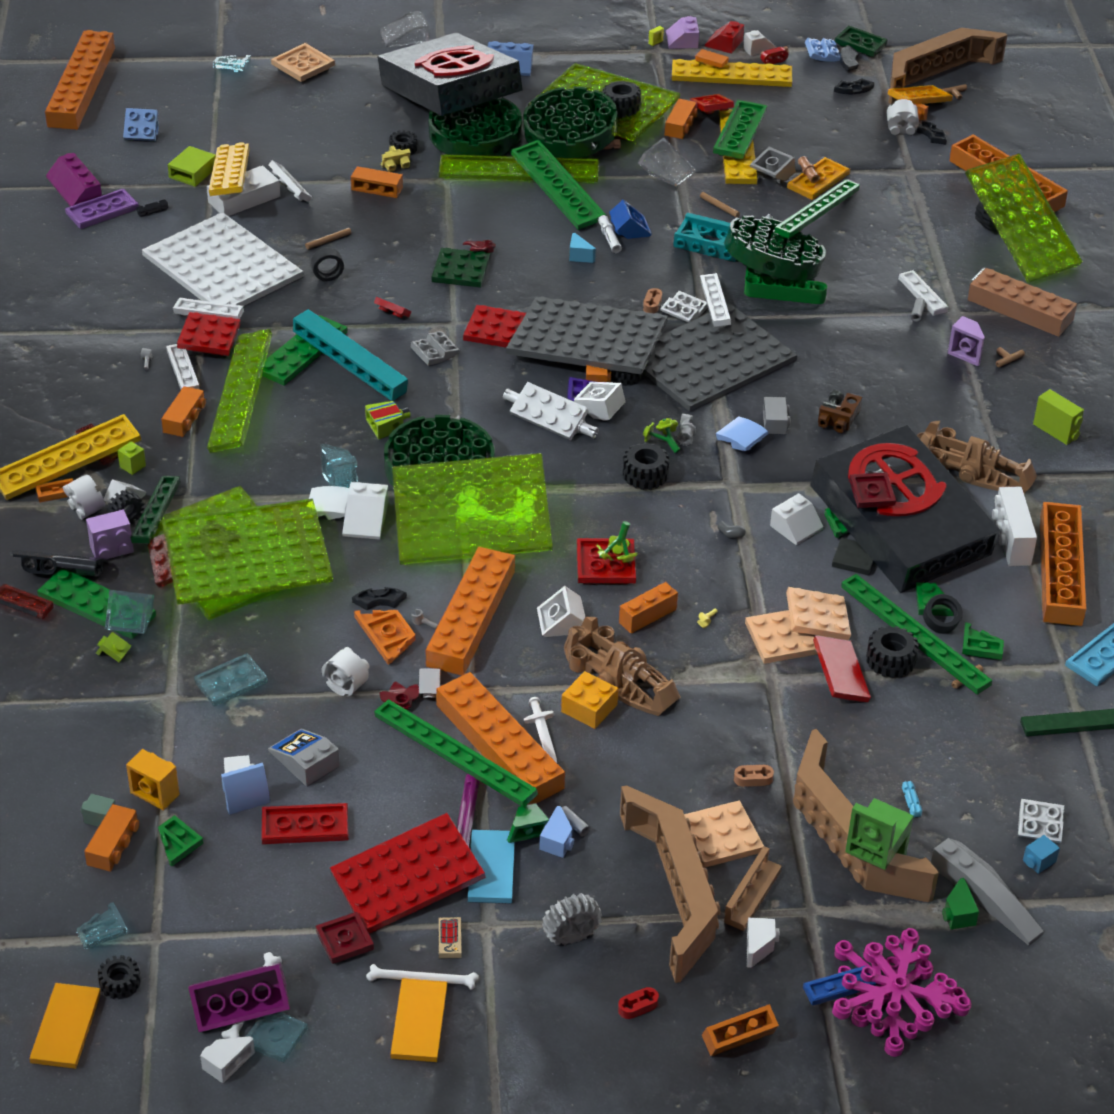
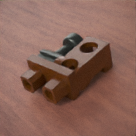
[818,390,863,433]

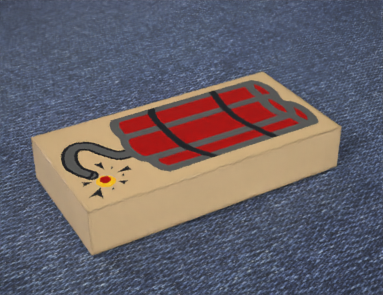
[439,917,461,958]

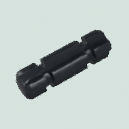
[136,199,168,216]

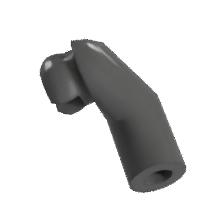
[717,521,746,539]

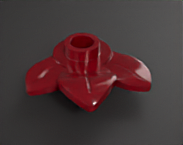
[463,240,496,253]
[379,681,420,710]

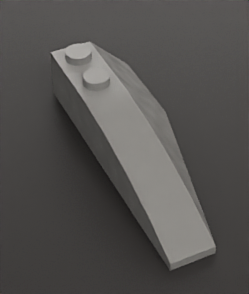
[931,838,1044,945]

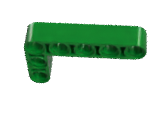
[744,266,827,304]

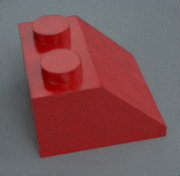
[705,21,744,54]

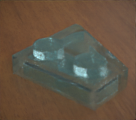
[213,55,251,72]
[77,902,127,949]

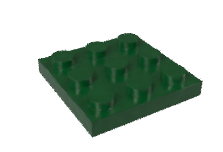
[431,248,490,288]

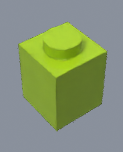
[118,441,146,475]

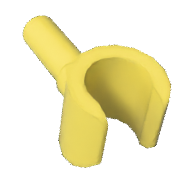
[697,609,718,628]

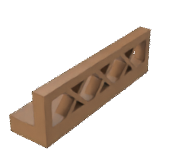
[724,846,782,931]

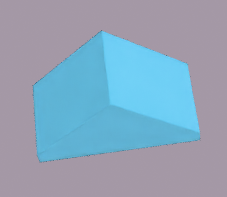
[569,233,596,263]

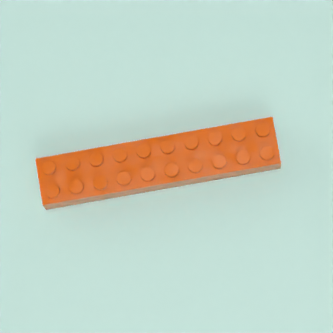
[45,30,115,130]

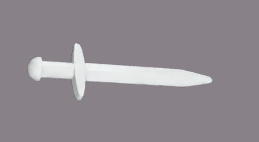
[524,697,557,763]

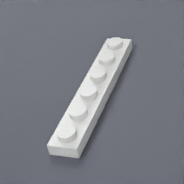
[700,273,731,327]

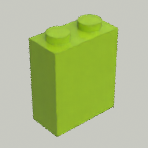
[167,146,216,187]
[1033,389,1084,445]

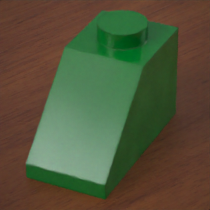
[507,803,549,843]
[942,878,979,930]

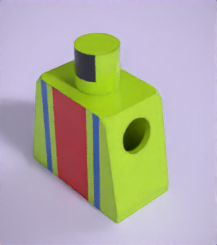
[365,401,411,440]

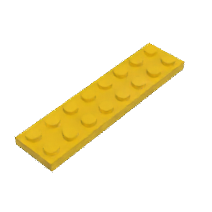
[672,59,792,87]
[719,109,758,184]
[209,142,250,196]
[0,414,141,500]

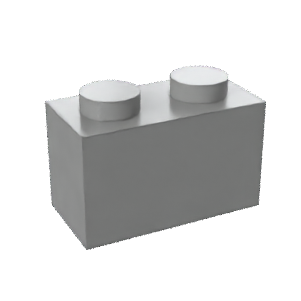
[763,397,791,434]

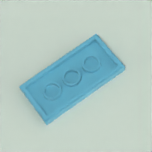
[1065,623,1114,686]
[468,830,515,903]

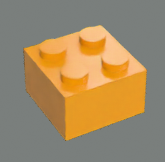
[561,671,618,729]
[126,749,180,811]

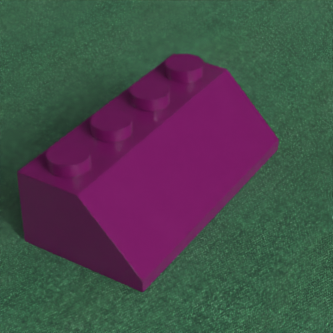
[46,153,102,207]
[188,962,290,1032]

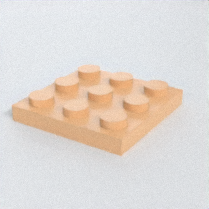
[271,43,335,82]
[786,587,851,640]
[745,610,817,664]
[684,800,764,868]

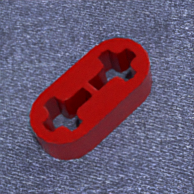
[760,47,789,64]
[618,987,659,1019]

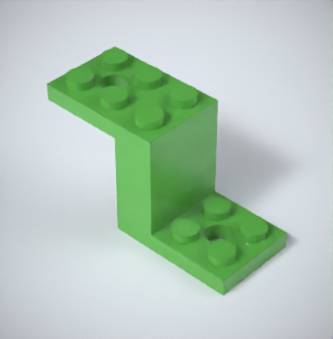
[845,798,914,870]

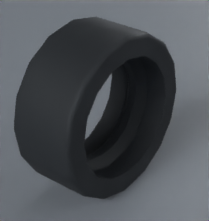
[311,248,344,281]
[923,594,963,634]

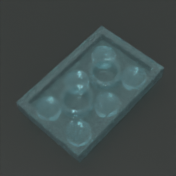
[194,653,268,707]

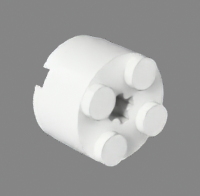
[887,99,919,135]
[63,475,105,520]
[322,647,370,696]

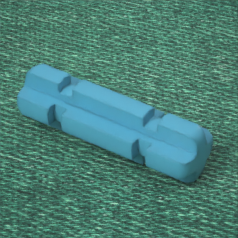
[902,781,923,817]

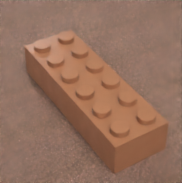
[968,268,1077,337]

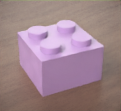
[86,509,134,559]

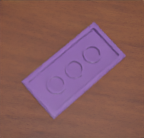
[65,189,139,229]

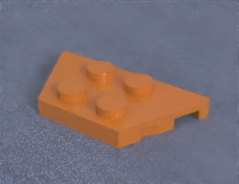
[354,610,415,665]

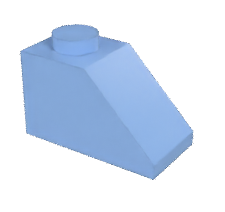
[540,806,574,858]

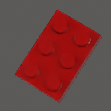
[690,94,734,114]

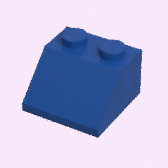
[609,200,652,239]

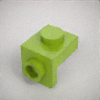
[96,632,131,662]

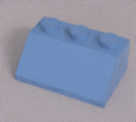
[488,41,533,76]

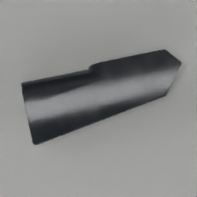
[9,551,107,577]

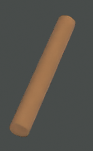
[700,192,740,218]
[305,228,351,249]

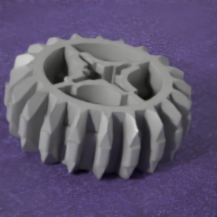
[542,893,602,946]

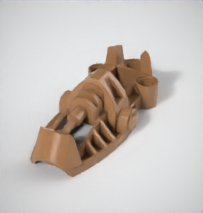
[917,421,1037,493]
[564,617,681,716]

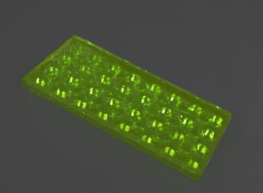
[965,153,1083,283]

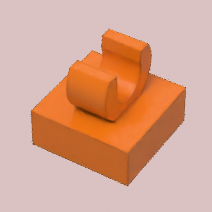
[914,103,928,120]

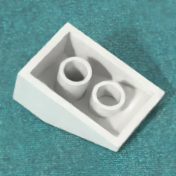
[342,482,389,539]

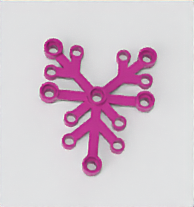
[832,928,971,1032]
[834,940,967,1057]

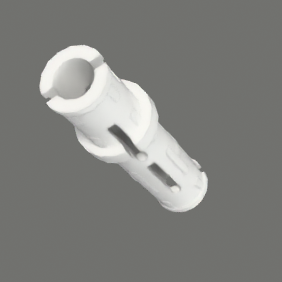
[598,215,622,253]

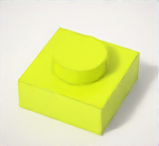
[649,26,664,46]

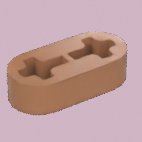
[643,288,662,314]
[734,765,774,787]

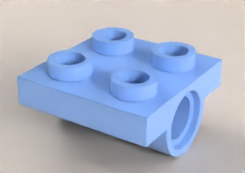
[123,108,159,141]

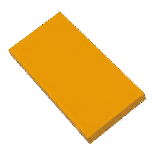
[888,85,953,104]
[787,157,850,200]
[391,978,447,1062]
[29,983,101,1069]

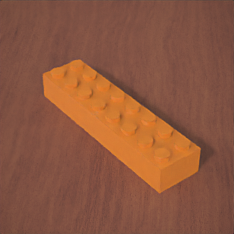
[949,134,1068,218]
[1040,502,1086,626]
[426,547,515,676]
[436,672,565,805]

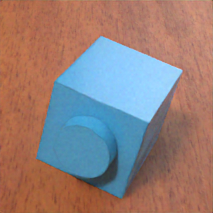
[1023,835,1060,874]

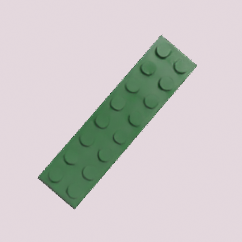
[511,140,606,230]

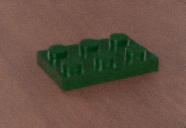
[835,26,888,57]

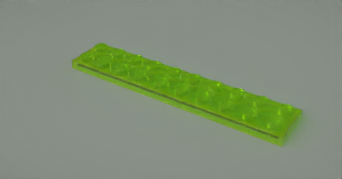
[439,155,598,183]
[207,329,272,453]

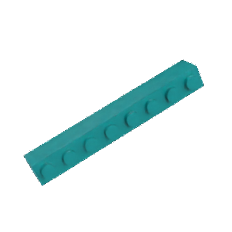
[293,309,408,401]

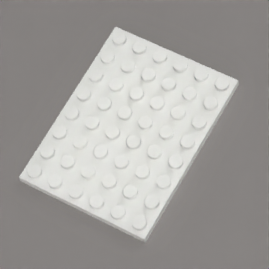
[142,212,304,306]

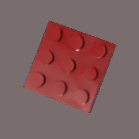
[463,305,526,348]
[177,312,240,356]
[577,538,636,583]

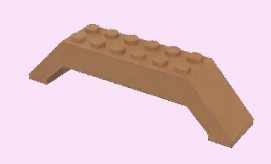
[889,28,1007,104]
[793,729,939,902]
[620,786,720,983]

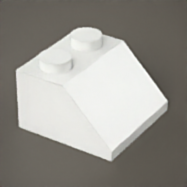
[574,382,625,421]
[770,493,823,545]
[537,586,585,637]

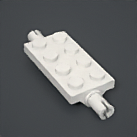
[503,382,599,440]

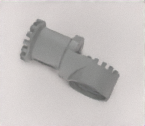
[677,414,696,446]

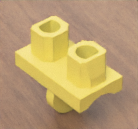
[381,146,410,172]

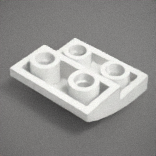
[661,291,708,323]
[305,486,349,520]
[1018,799,1064,843]

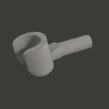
[141,348,153,370]
[411,609,438,629]

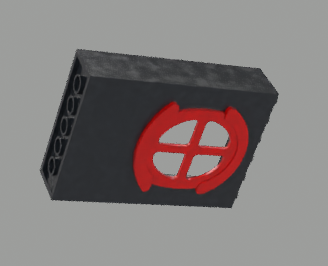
[377,32,523,116]
[810,425,1000,593]

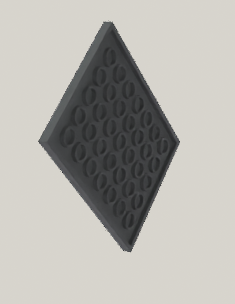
[506,296,668,374]
[642,304,797,412]

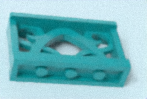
[673,212,737,262]

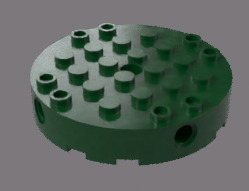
[523,86,618,158]
[428,97,522,160]
[724,216,826,280]
[384,415,495,503]

